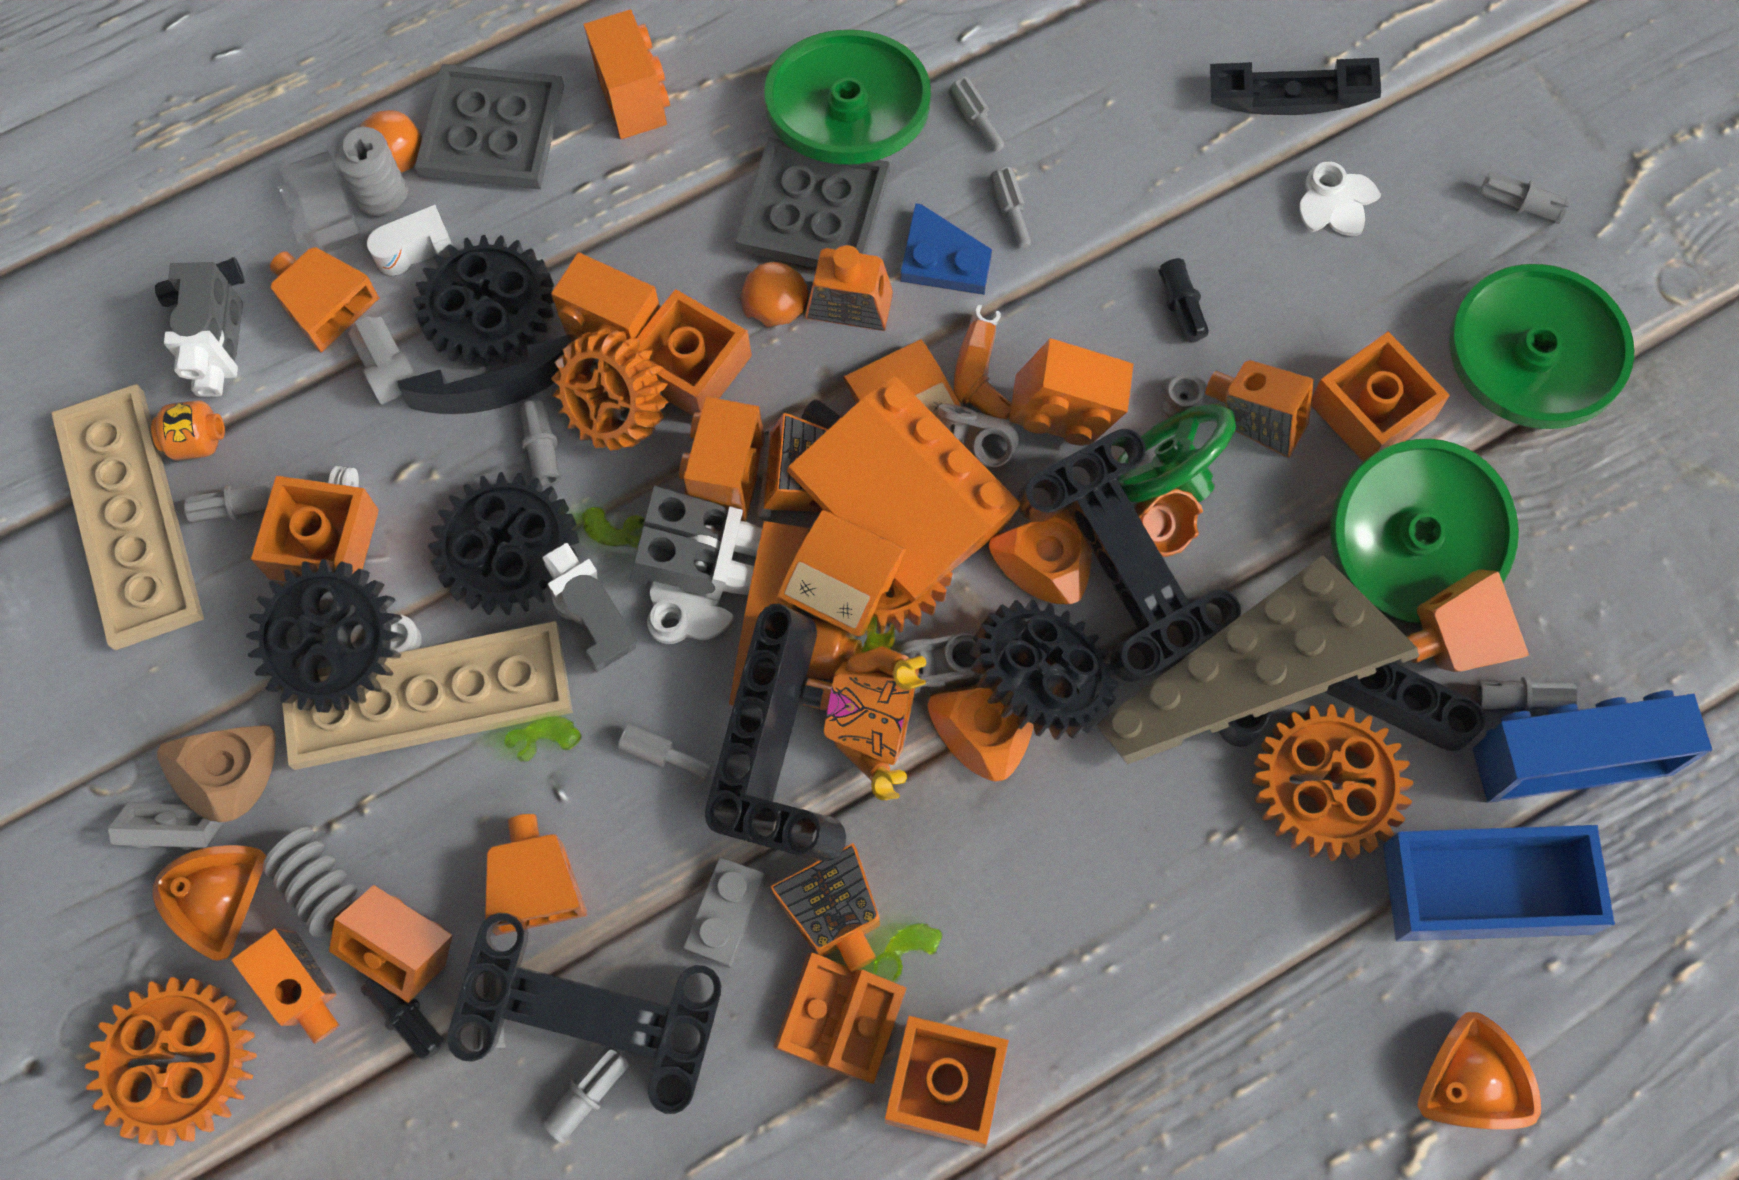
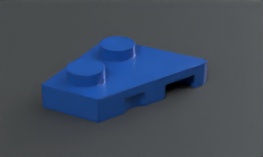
[901,203,992,295]

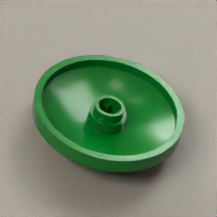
[764,29,931,165]
[1449,264,1635,429]
[1330,439,1519,624]

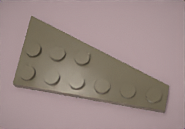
[1096,555,1419,765]

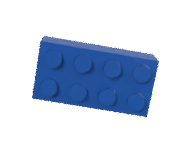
[1472,690,1713,803]
[1383,825,1615,942]

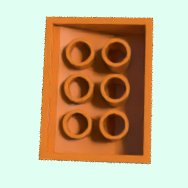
[787,376,1020,602]

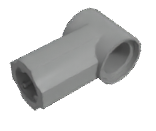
[348,316,416,405]

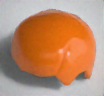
[359,110,423,173]
[740,262,808,327]
[1134,489,1203,557]

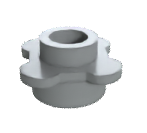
[1162,374,1206,417]

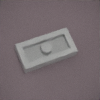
[108,803,223,850]
[683,857,766,968]

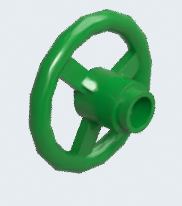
[1117,403,1236,502]

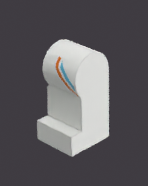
[367,205,452,276]

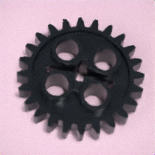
[413,235,555,367]
[428,472,579,616]
[246,559,404,713]
[970,599,1118,740]

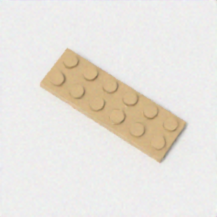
[51,384,204,651]
[281,621,573,770]

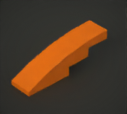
[729,521,810,705]

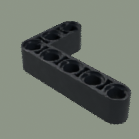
[705,604,846,861]
[1219,662,1486,751]

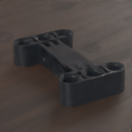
[1017,429,1241,682]
[447,913,722,1114]

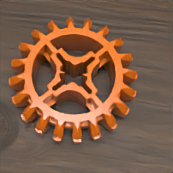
[551,329,669,451]

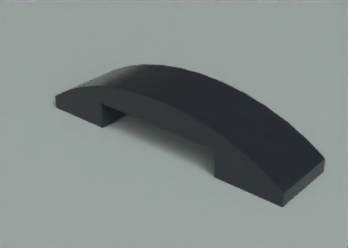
[1210,58,1382,115]
[397,335,572,414]

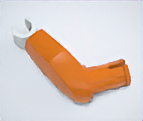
[953,305,1011,420]

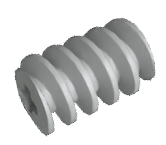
[336,126,409,216]
[263,827,358,937]

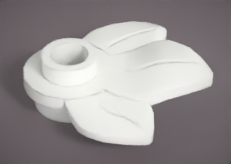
[1299,162,1381,236]
[647,582,734,644]

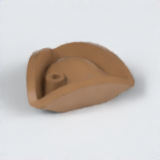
[157,725,276,822]

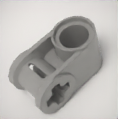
[937,404,1019,467]
[896,633,984,697]

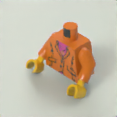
[802,646,926,801]

